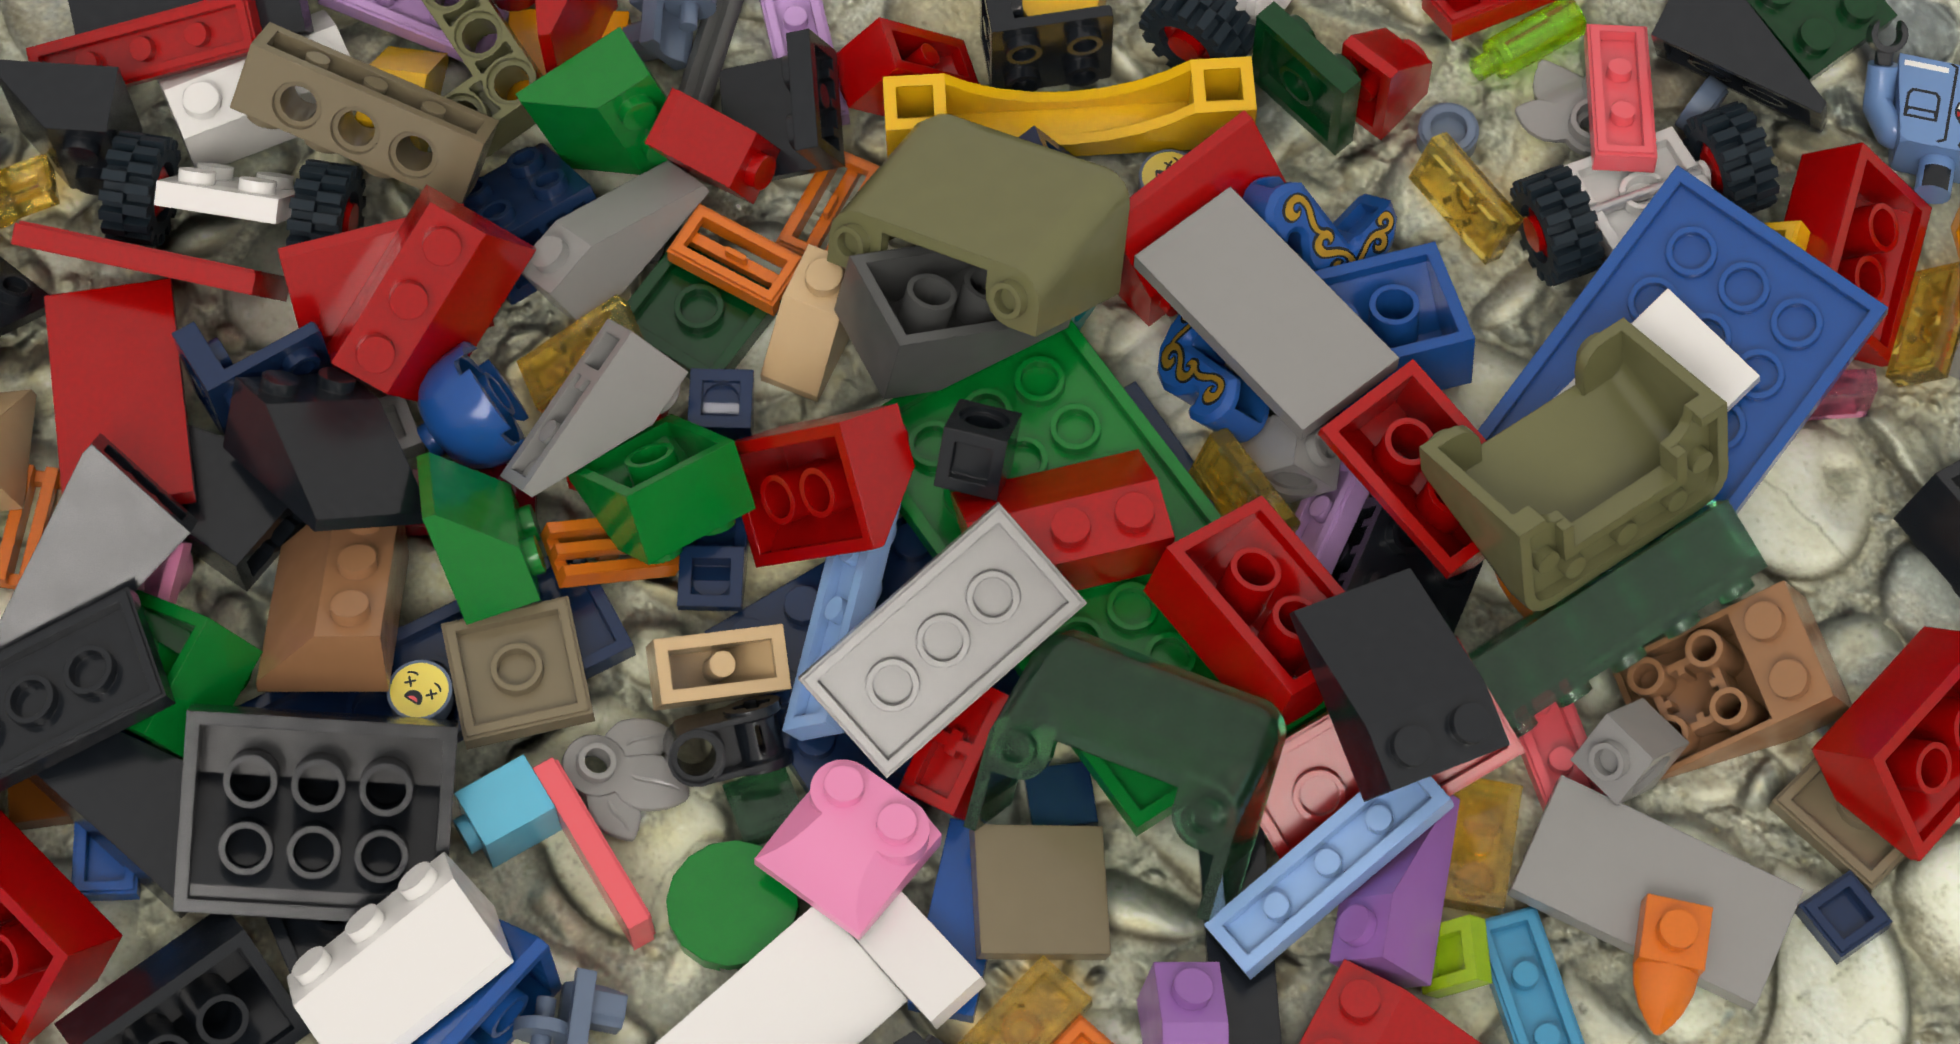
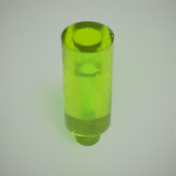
[1469,0,1587,81]

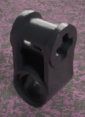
[663,695,794,787]

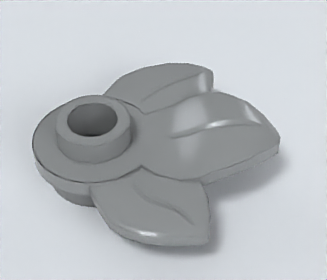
[1515,60,1591,157]
[561,718,689,842]

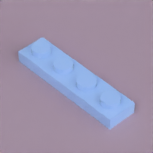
[782,501,902,741]
[1204,776,1455,980]

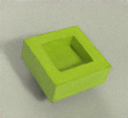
[1421,914,1492,999]

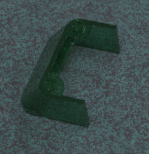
[963,629,1286,922]

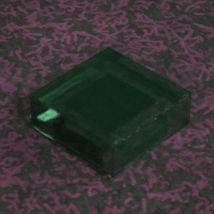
[722,767,799,845]

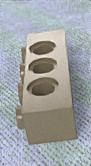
[230,22,499,204]

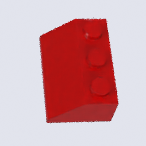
[1118,110,1287,326]
[1784,142,1932,367]
[329,184,536,402]
[277,204,494,368]
[1318,359,1487,579]
[734,403,915,568]
[951,449,1175,591]
[1143,495,1345,737]
[1811,626,1960,861]
[0,810,123,1044]

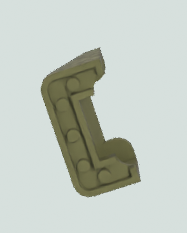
[827,114,1130,337]
[1419,317,1729,612]

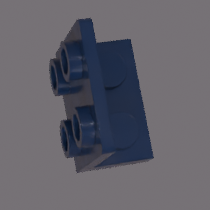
[463,143,597,305]
[171,321,333,436]

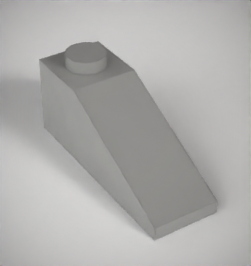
[521,160,710,332]
[500,319,688,497]

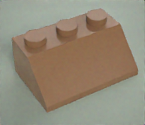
[256,525,409,692]

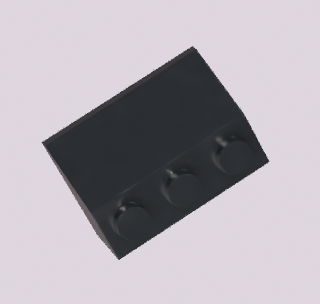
[54,914,311,1044]

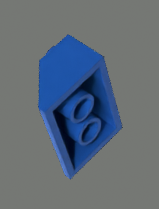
[1314,241,1475,417]
[411,919,562,1044]

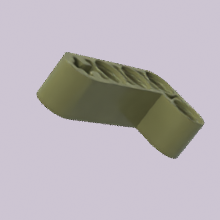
[422,0,543,158]

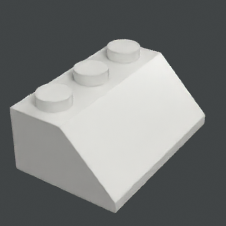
[157,9,356,168]
[286,852,514,1044]

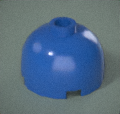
[417,341,529,470]

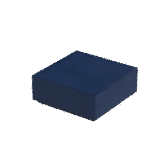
[1023,762,1098,826]
[1795,870,1893,965]

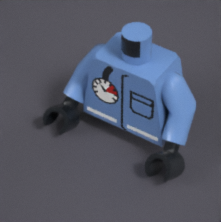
[1862,19,1960,204]

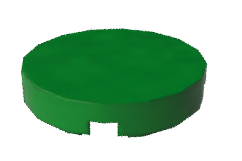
[666,840,799,971]

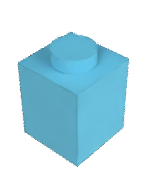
[452,754,562,868]

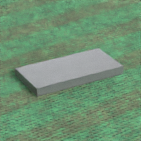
[1134,186,1399,440]
[798,502,1087,778]
[1507,775,1804,1011]

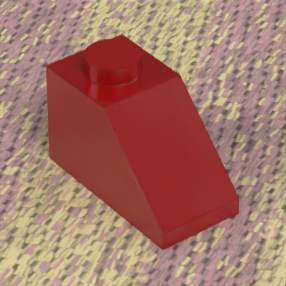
[836,17,979,117]
[1341,27,1433,140]
[644,88,781,204]

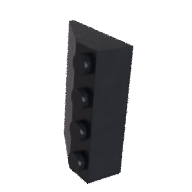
[173,703,458,921]

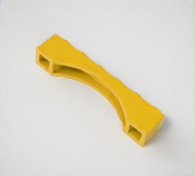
[883,56,1257,158]

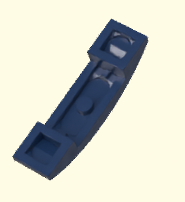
[677,368,754,612]

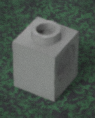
[1237,415,1341,506]
[1570,698,1690,805]

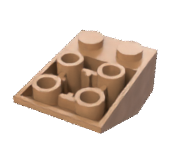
[1609,580,1852,781]

